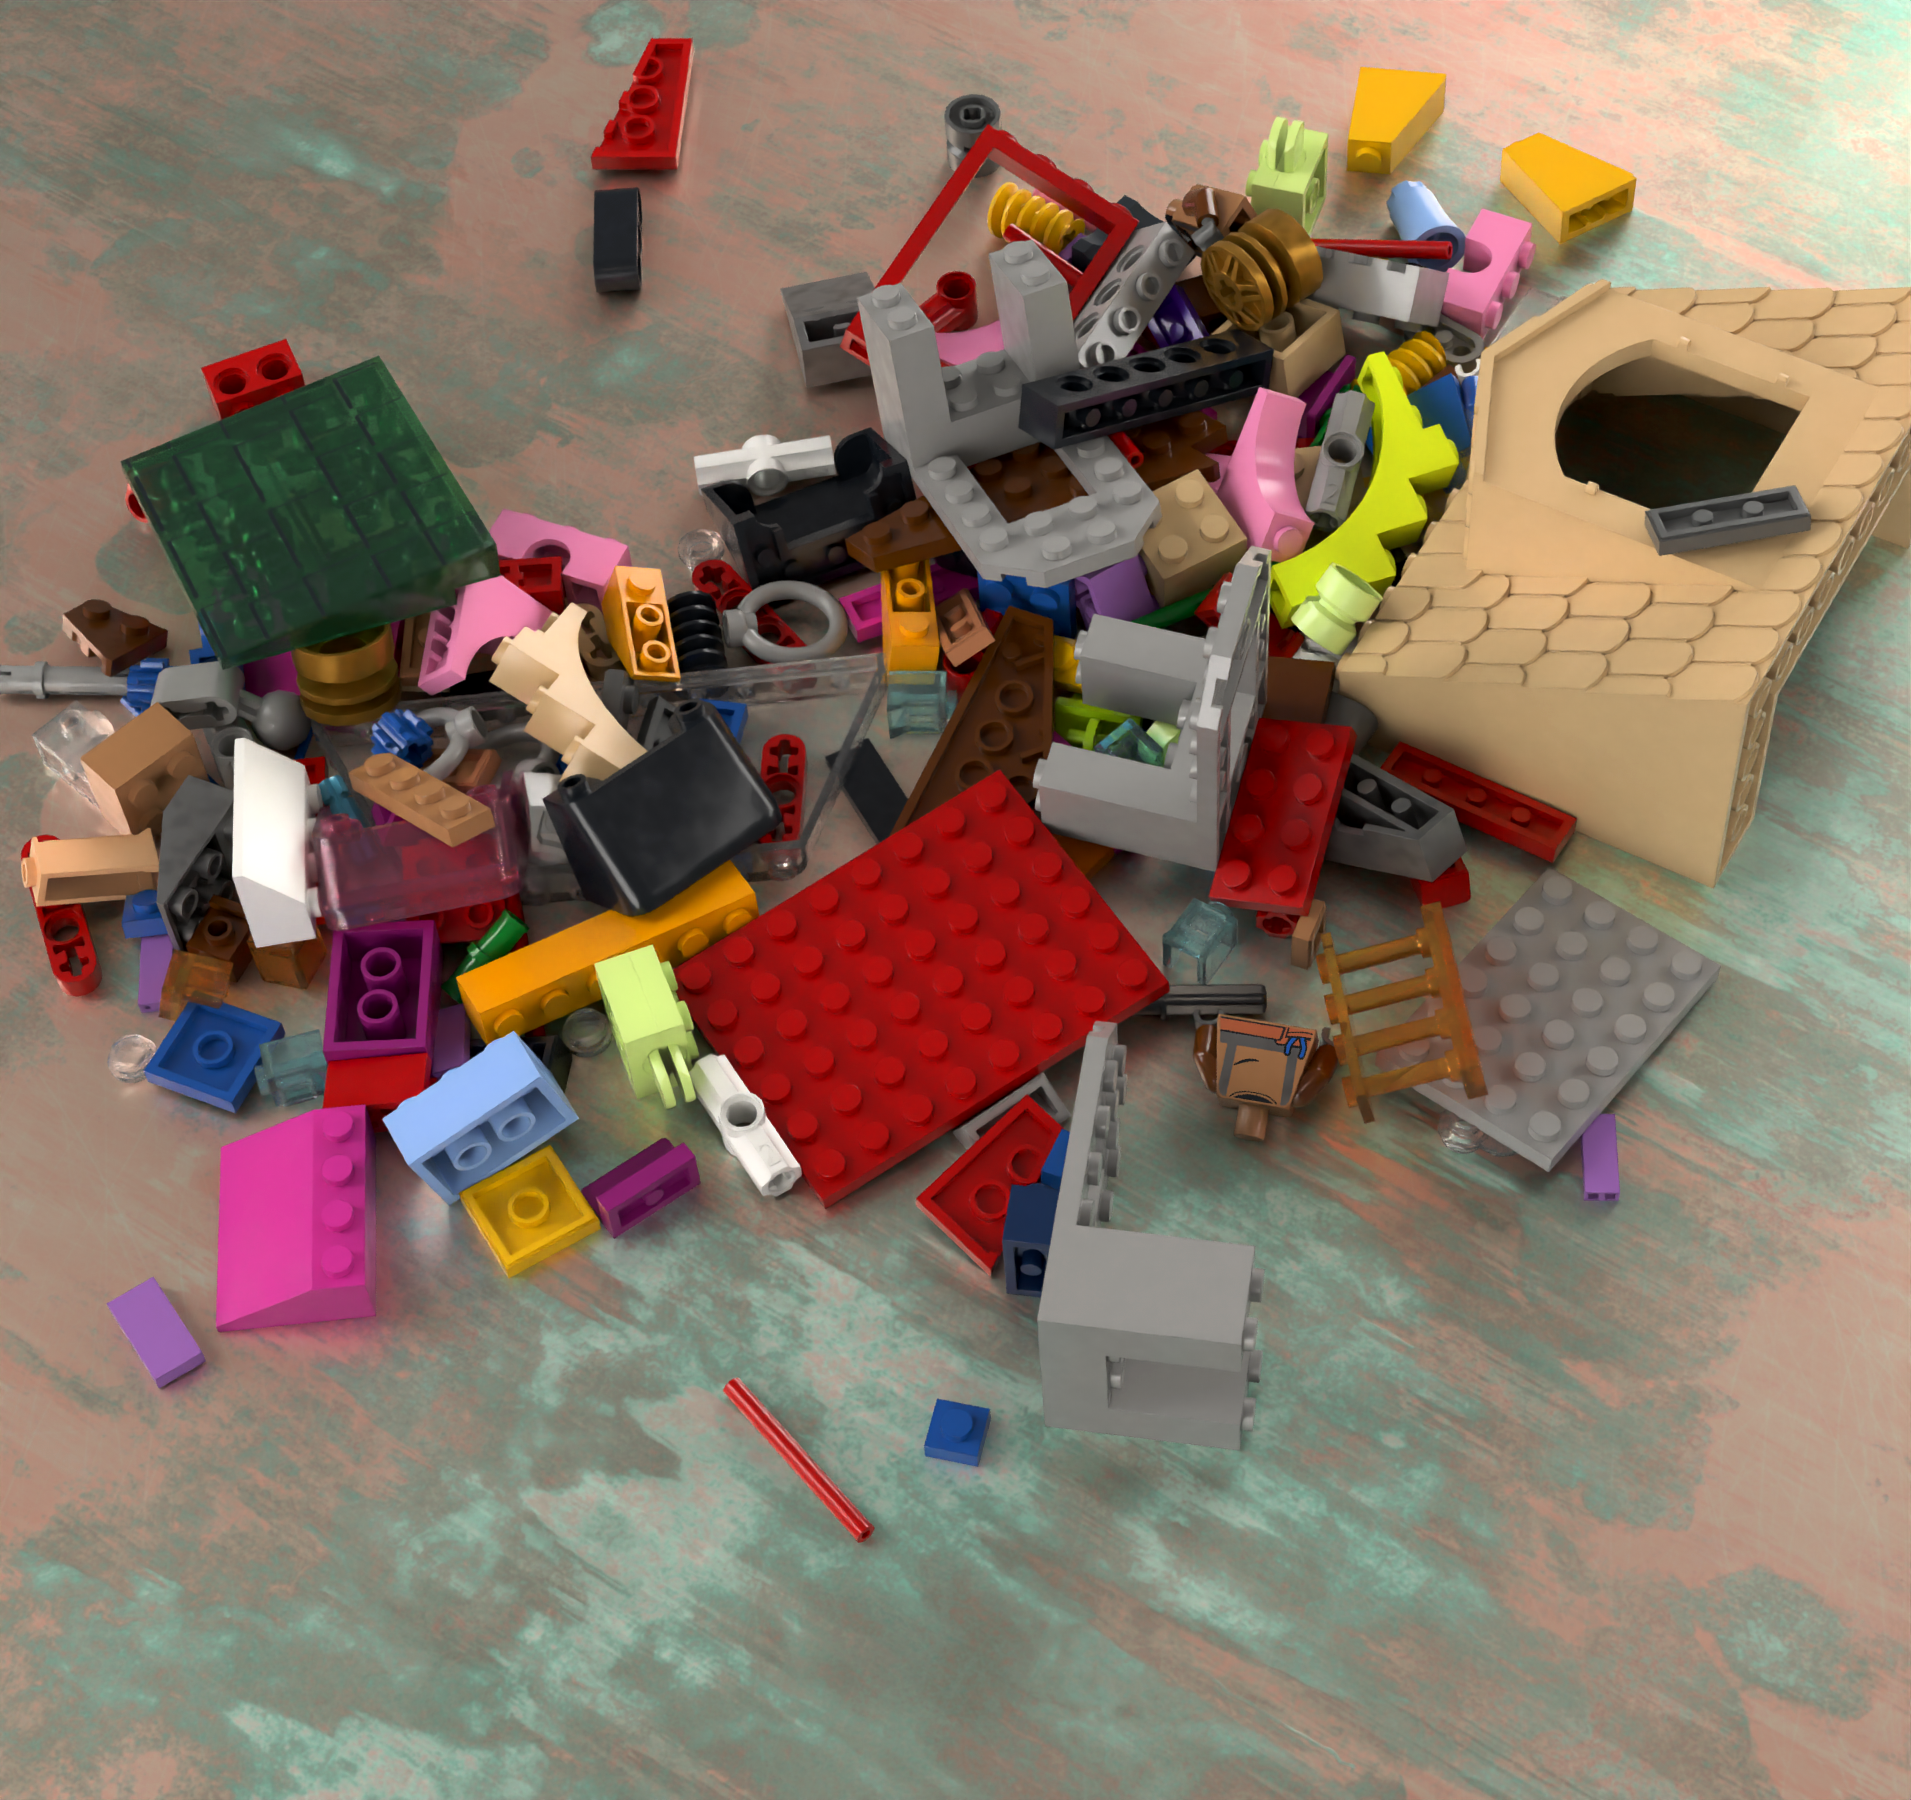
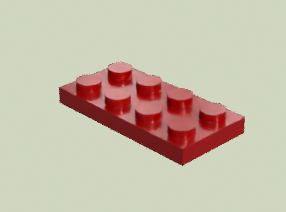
[1209,718,1357,916]

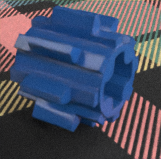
[127,658,174,713]
[370,709,434,769]

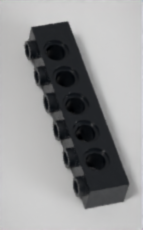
[1018,328,1274,450]

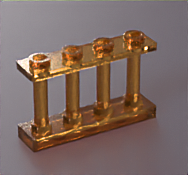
[1315,901,1489,1124]

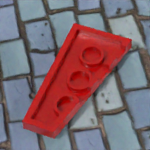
[590,38,694,170]

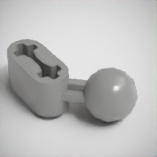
[150,661,312,751]

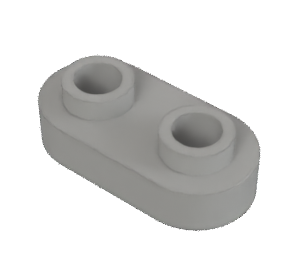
[1404,314,1484,373]

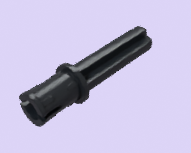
[1132,984,1267,1021]

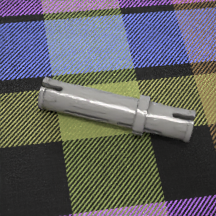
[0,661,130,699]

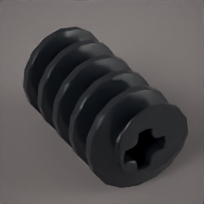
[667,591,730,699]

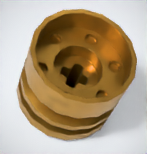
[1200,209,1323,331]
[288,602,402,726]

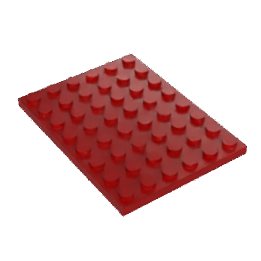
[673,769,1170,1209]

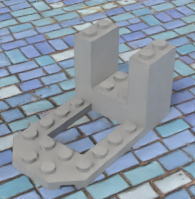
[857,239,1162,588]
[1033,546,1272,872]
[1037,1021,1265,1451]

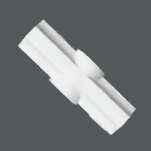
[694,435,836,496]
[689,1053,802,1197]

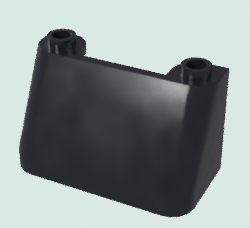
[701,427,917,591]
[542,699,783,916]

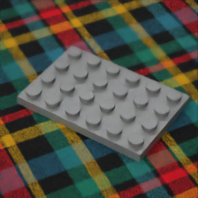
[1375,867,1721,1172]

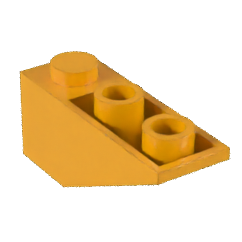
[881,559,940,687]
[601,566,681,682]

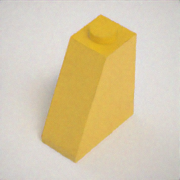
[1347,67,1447,175]
[1500,132,1637,244]

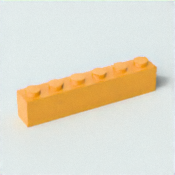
[456,859,759,1045]

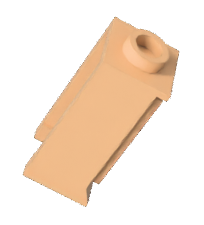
[21,828,159,907]

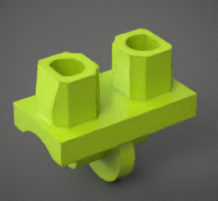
[1054,693,1143,760]

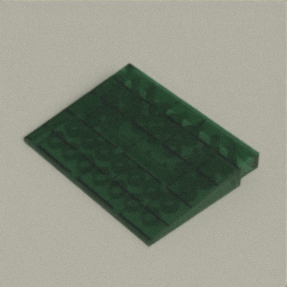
[120,356,501,670]

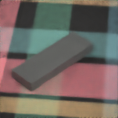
[1645,485,1811,556]

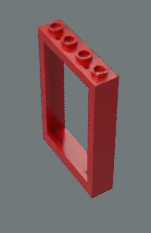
[840,124,1140,368]

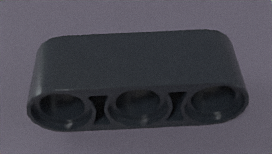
[593,187,642,293]

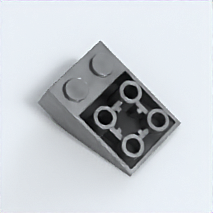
[780,272,875,388]
[157,775,235,962]

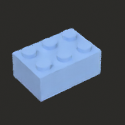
[383,1031,579,1206]

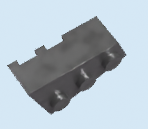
[1324,754,1467,882]

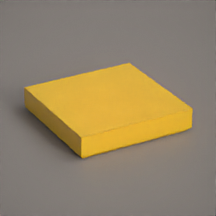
[459,1145,601,1278]

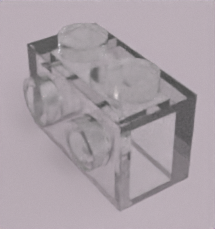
[32,700,115,810]

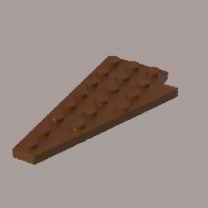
[845,410,1228,573]
[889,605,1055,837]

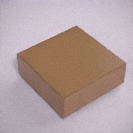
[1291,898,1327,970]

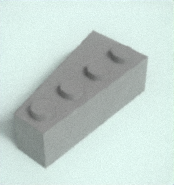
[1307,246,1449,332]

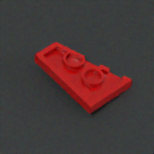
[916,1094,1064,1277]

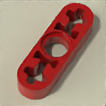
[757,734,808,862]

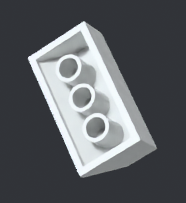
[232,738,324,948]

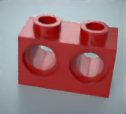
[201,339,311,433]

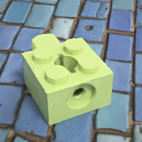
[1245,116,1328,236]
[594,944,699,1110]

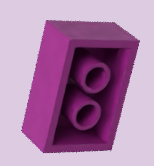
[323,920,444,1078]

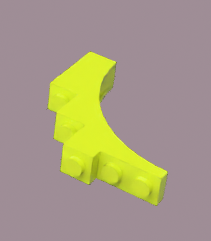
[1270,351,1459,629]

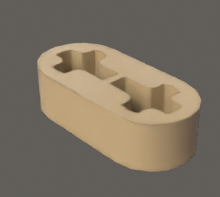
[576,603,626,681]

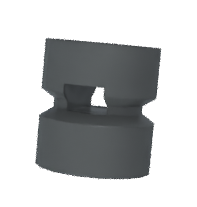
[944,94,1002,178]

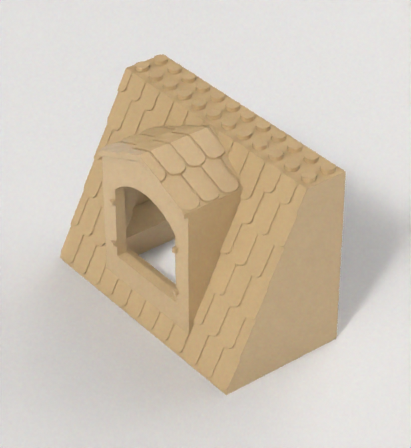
[1335,279,1911,889]

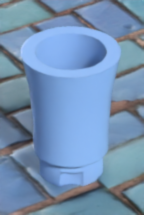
[1386,180,1466,272]

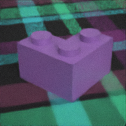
[1075,553,1160,631]

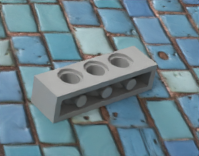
[1073,221,1195,369]

